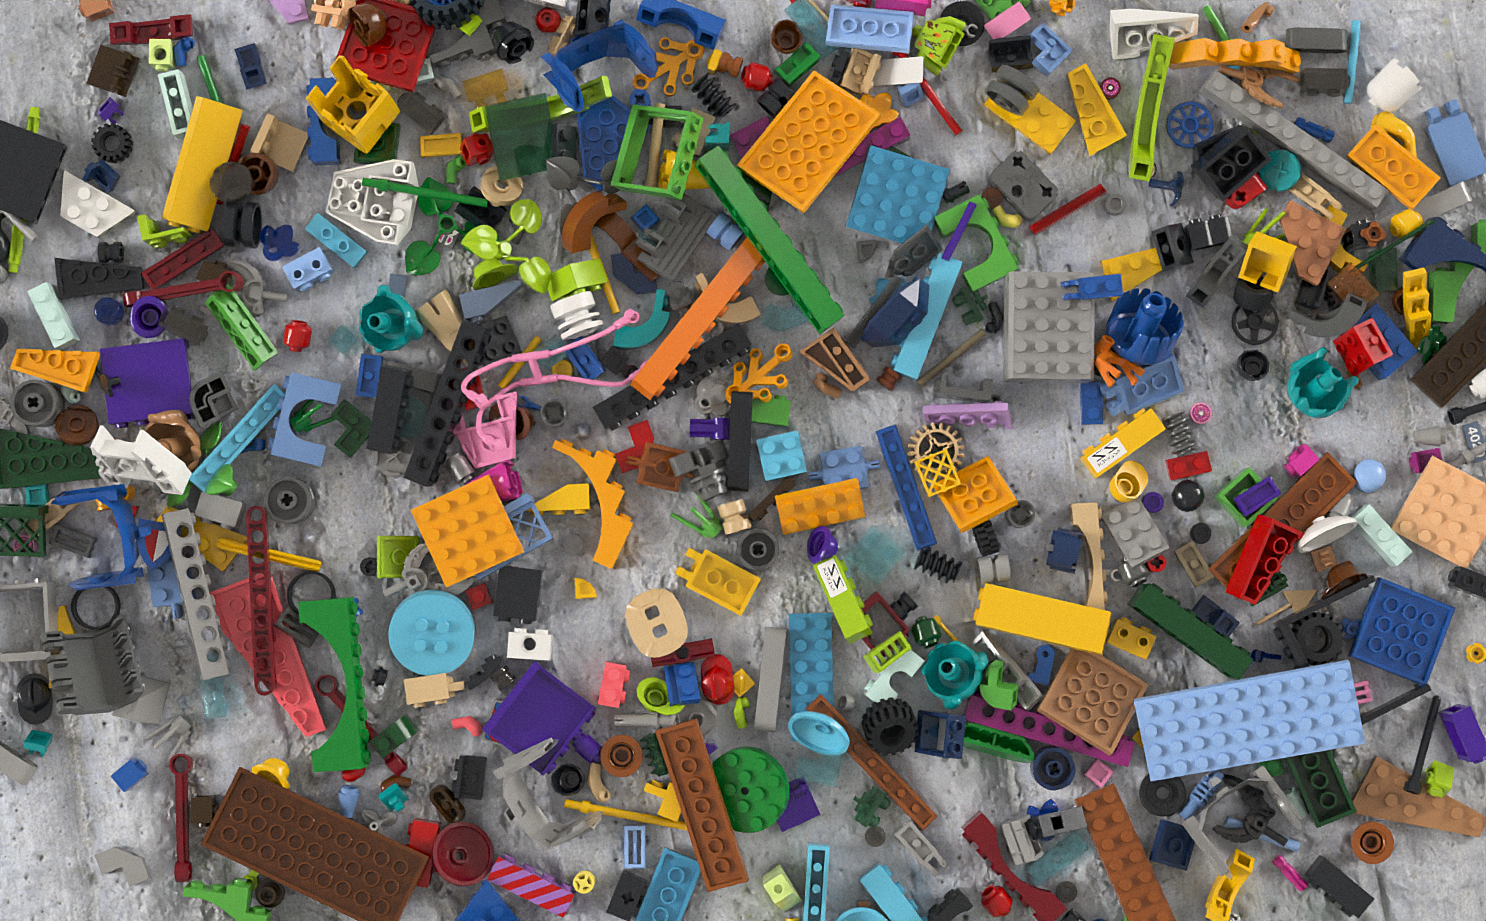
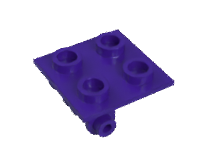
[777,776,821,832]

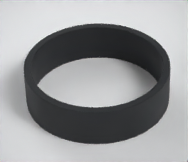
[287,571,336,615]
[71,586,121,630]

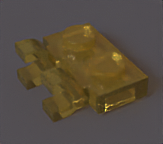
[462,68,509,108]

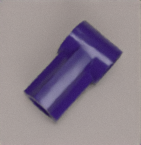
[690,418,730,440]

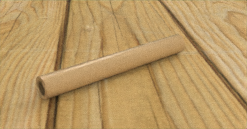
[646,103,665,188]

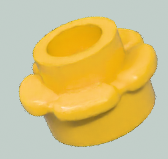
[1466,643,1486,664]

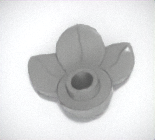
[694,377,731,416]

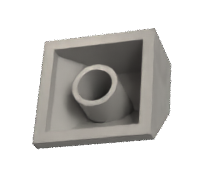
[112,676,170,724]

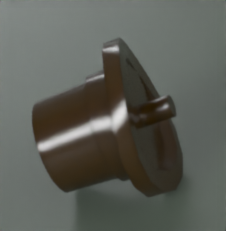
[255,878,285,908]

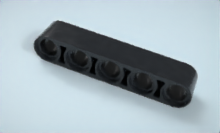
[727,391,753,492]

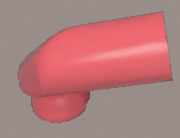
[452,716,482,737]

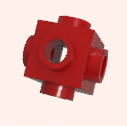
[460,133,495,166]

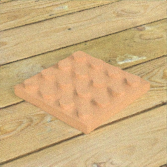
[1390,455,1486,568]

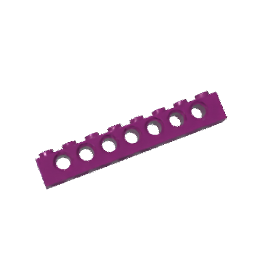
[963,691,1135,767]

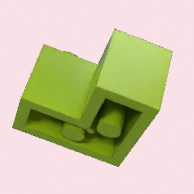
[548,258,608,301]

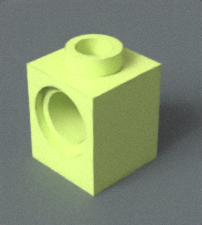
[149,39,176,72]

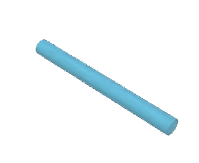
[1344,20,1361,104]

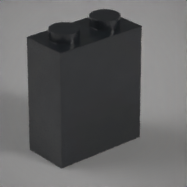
[493,566,544,624]

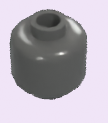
[1118,557,1150,587]

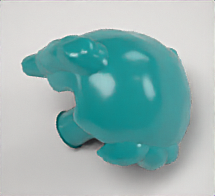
[359,285,423,353]
[1286,347,1359,419]
[921,641,989,710]

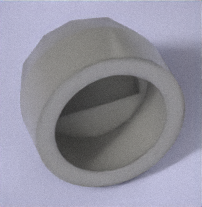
[839,694,857,711]

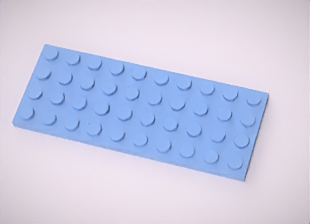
[1134,660,1365,781]

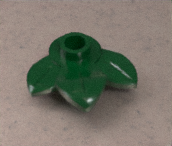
[1417,325,1447,364]

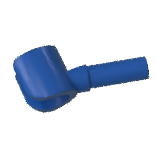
[517,396,542,411]
[240,439,266,454]

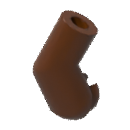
[380,775,412,792]

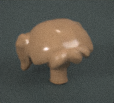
[144,410,201,473]

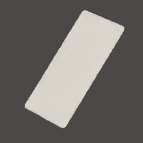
[872,57,923,86]

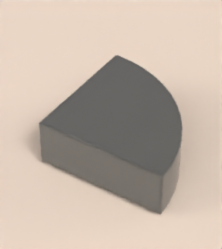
[856,239,877,263]

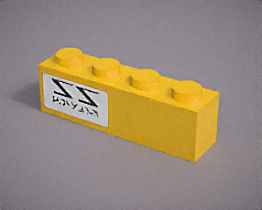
[1080,408,1166,478]

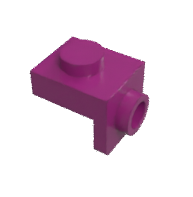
[1409,448,1443,474]

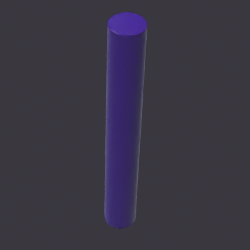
[941,201,977,262]

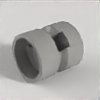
[976,553,1011,585]

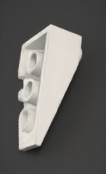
[1110,9,1199,60]

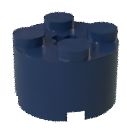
[1046,528,1083,574]
[1030,746,1076,791]

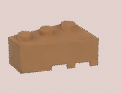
[799,327,872,392]

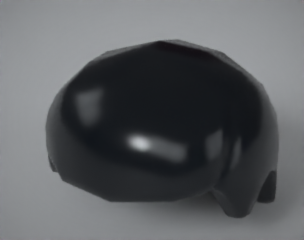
[1237,349,1270,381]
[1172,480,1205,512]
[551,764,585,796]

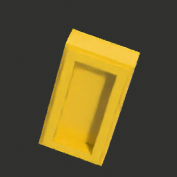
[420,133,463,158]

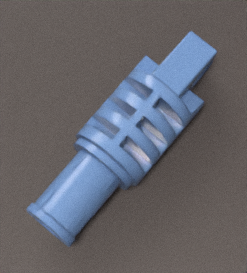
[1178,770,1224,820]

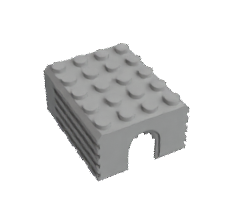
[1003,271,1095,383]

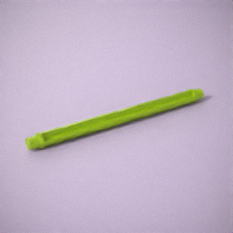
[8,107,40,273]

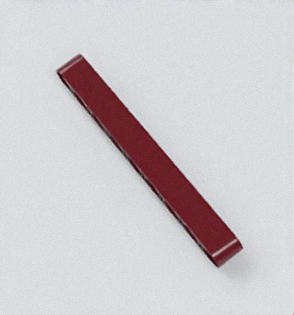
[246,506,276,696]

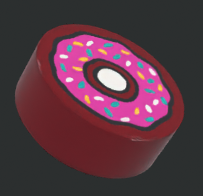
[1099,77,1121,99]

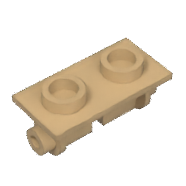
[547,15,577,56]

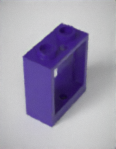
[1438,704,1486,764]

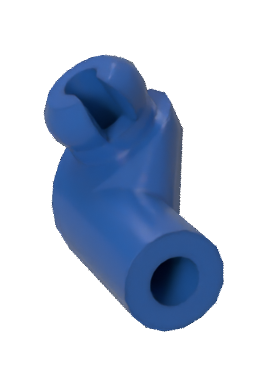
[173,37,195,66]

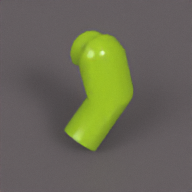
[734,696,750,729]

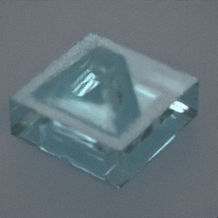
[327,325,358,354]

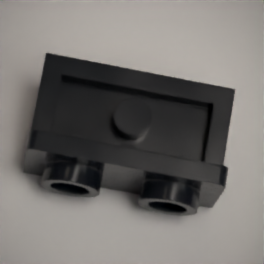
[988,36,1033,73]
[552,123,577,161]
[454,186,507,230]
[452,754,487,800]

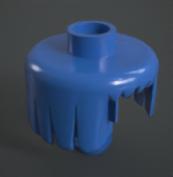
[1105,288,1184,365]

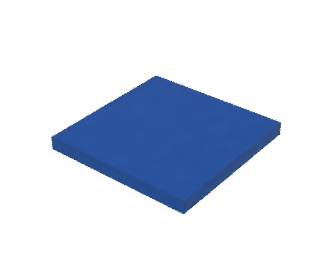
[1348,577,1455,685]

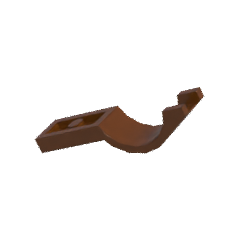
[594,212,660,283]

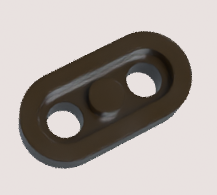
[429,785,466,824]

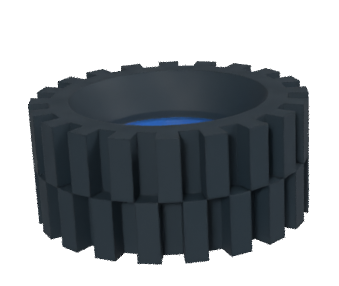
[409,0,484,30]

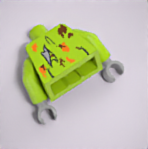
[912,16,978,84]

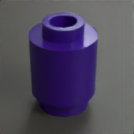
[572,733,602,764]

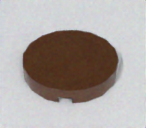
[55,405,99,446]

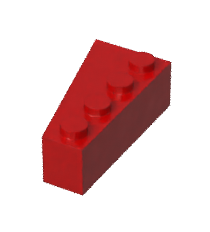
[1225,514,1305,605]

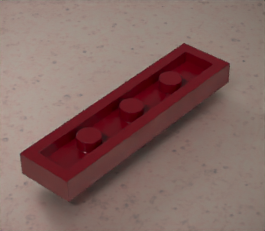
[141,228,225,290]

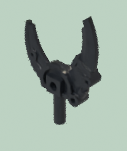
[1212,774,1288,847]

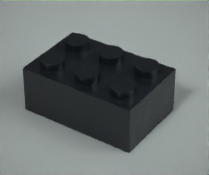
[1191,124,1272,201]

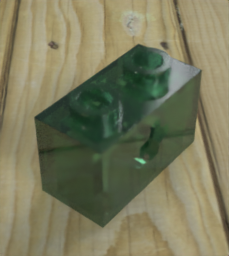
[1368,248,1398,294]

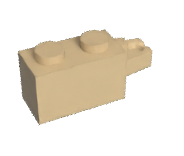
[404,673,466,708]

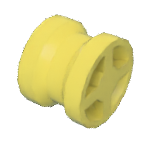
[573,870,595,894]

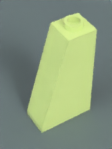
[762,864,803,912]

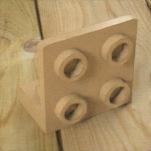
[250,113,308,172]

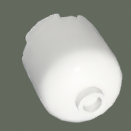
[1367,59,1422,113]

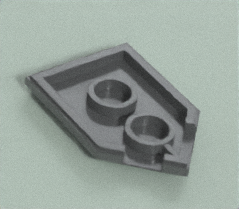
[885,225,943,278]

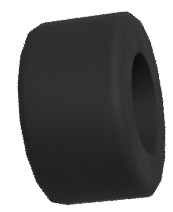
[1233,276,1274,311]

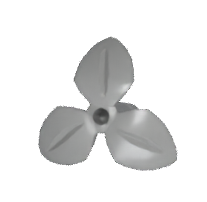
[361,809,398,835]

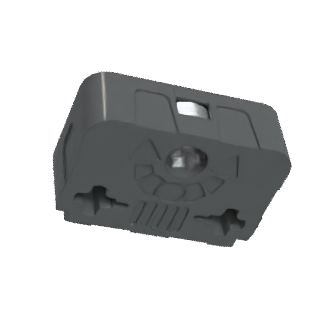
[989,150,1058,221]

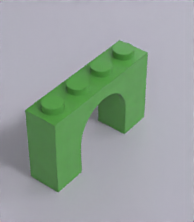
[934,194,1019,294]

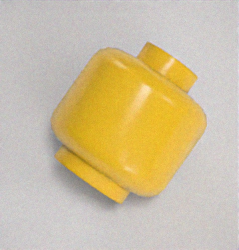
[1389,209,1423,240]

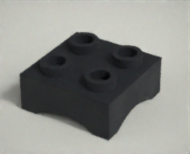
[927,888,973,921]

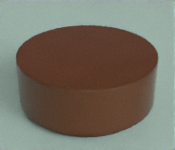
[981,187,1002,209]

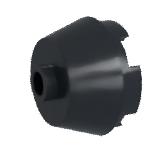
[492,21,534,64]

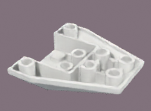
[326,159,419,245]

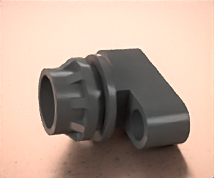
[669,439,729,502]

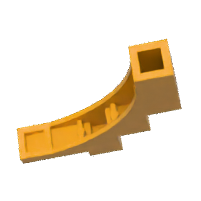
[1168,38,1301,73]
[552,439,634,569]

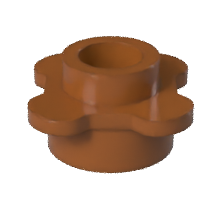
[1360,221,1386,247]

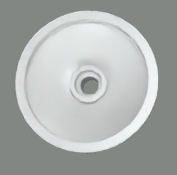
[1297,516,1357,553]

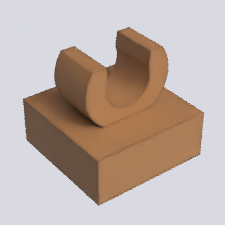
[1309,545,1338,572]

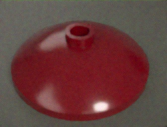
[432,822,494,886]

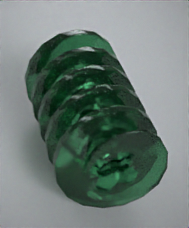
[639,732,669,777]

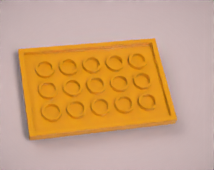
[737,71,881,213]

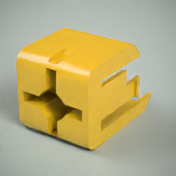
[305,55,401,154]

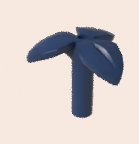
[1149,171,1184,207]

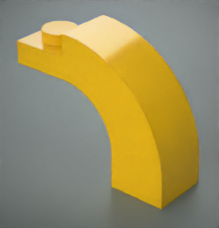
[1320,204,1368,275]
[1204,848,1255,921]

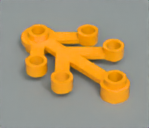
[632,37,705,97]
[725,343,793,404]

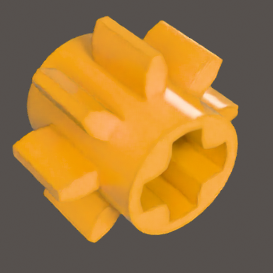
[1049,0,1075,17]

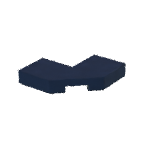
[611,253,657,294]

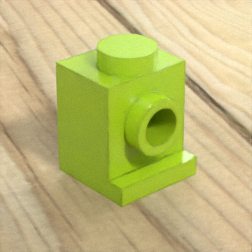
[1425,760,1454,798]

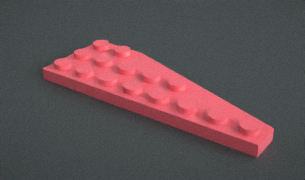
[209,573,327,737]

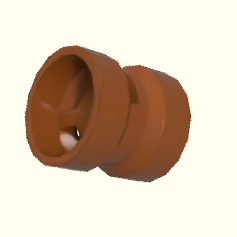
[717,52,744,78]

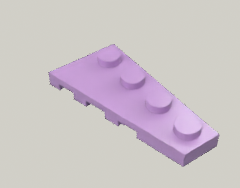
[923,401,1013,429]

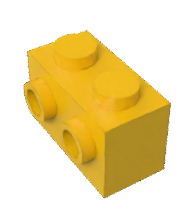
[1106,617,1157,660]

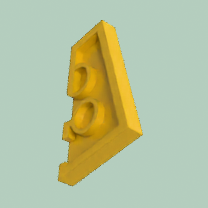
[1101,248,1162,302]

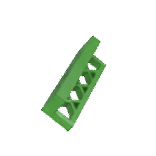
[205,284,279,371]

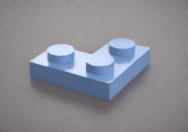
[1029,22,1073,77]

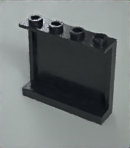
[0,120,67,225]

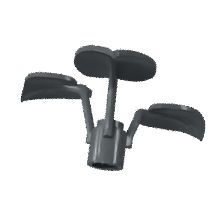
[546,156,623,235]

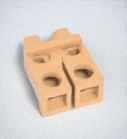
[311,0,356,30]

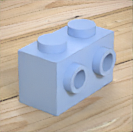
[282,247,335,292]

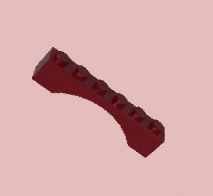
[961,811,1067,921]

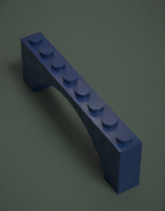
[1398,217,1486,272]

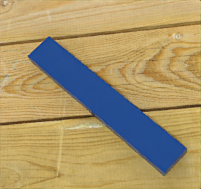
[876,424,937,551]

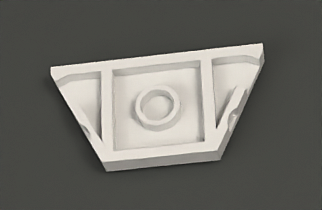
[60,171,137,238]

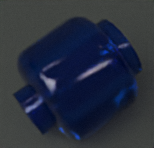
[93,297,125,326]

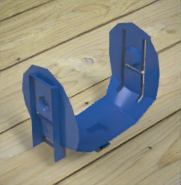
[541,20,657,112]
[50,484,152,590]

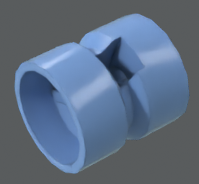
[706,212,744,251]

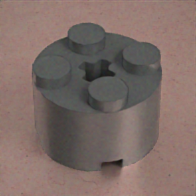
[737,528,779,571]

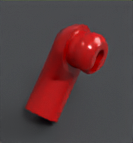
[342,768,366,782]

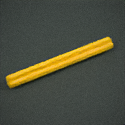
[217,537,322,572]

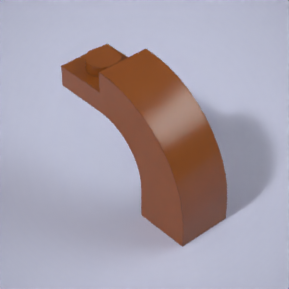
[562,191,627,254]

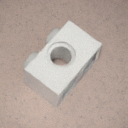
[507,628,553,661]

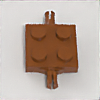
[626,442,694,492]

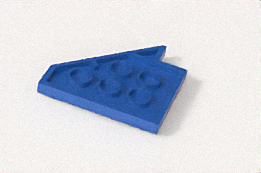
[577,95,652,193]

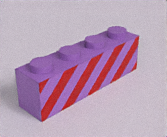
[487,853,576,918]

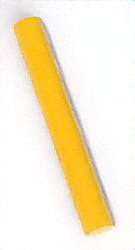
[498,336,542,389]

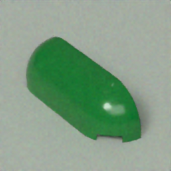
[963,723,1034,763]

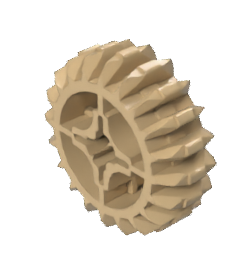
[908,422,965,479]

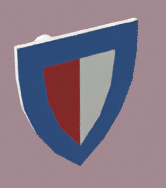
[136,518,182,571]

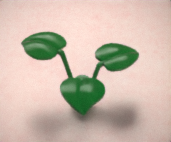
[405,177,499,276]

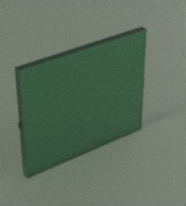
[485,93,552,181]

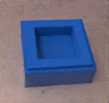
[631,204,660,232]

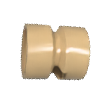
[718,499,752,535]

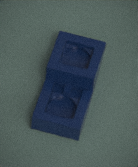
[234,43,267,90]
[1192,595,1240,637]

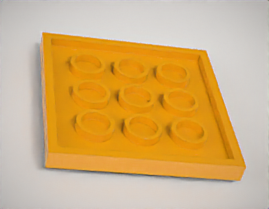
[410,474,525,588]

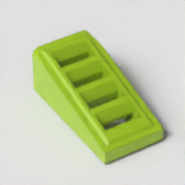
[863,631,912,673]

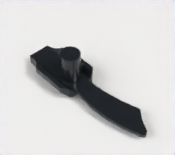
[94,366,121,397]

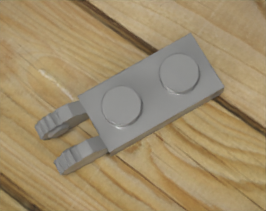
[894,819,948,877]

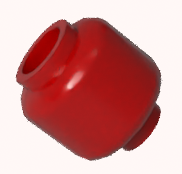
[741,62,773,92]
[283,320,312,352]
[981,885,1013,917]

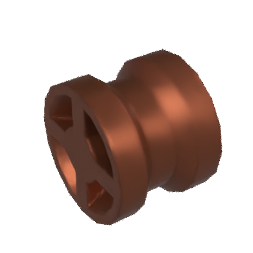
[876,366,902,391]

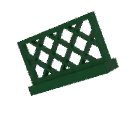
[0,503,49,557]

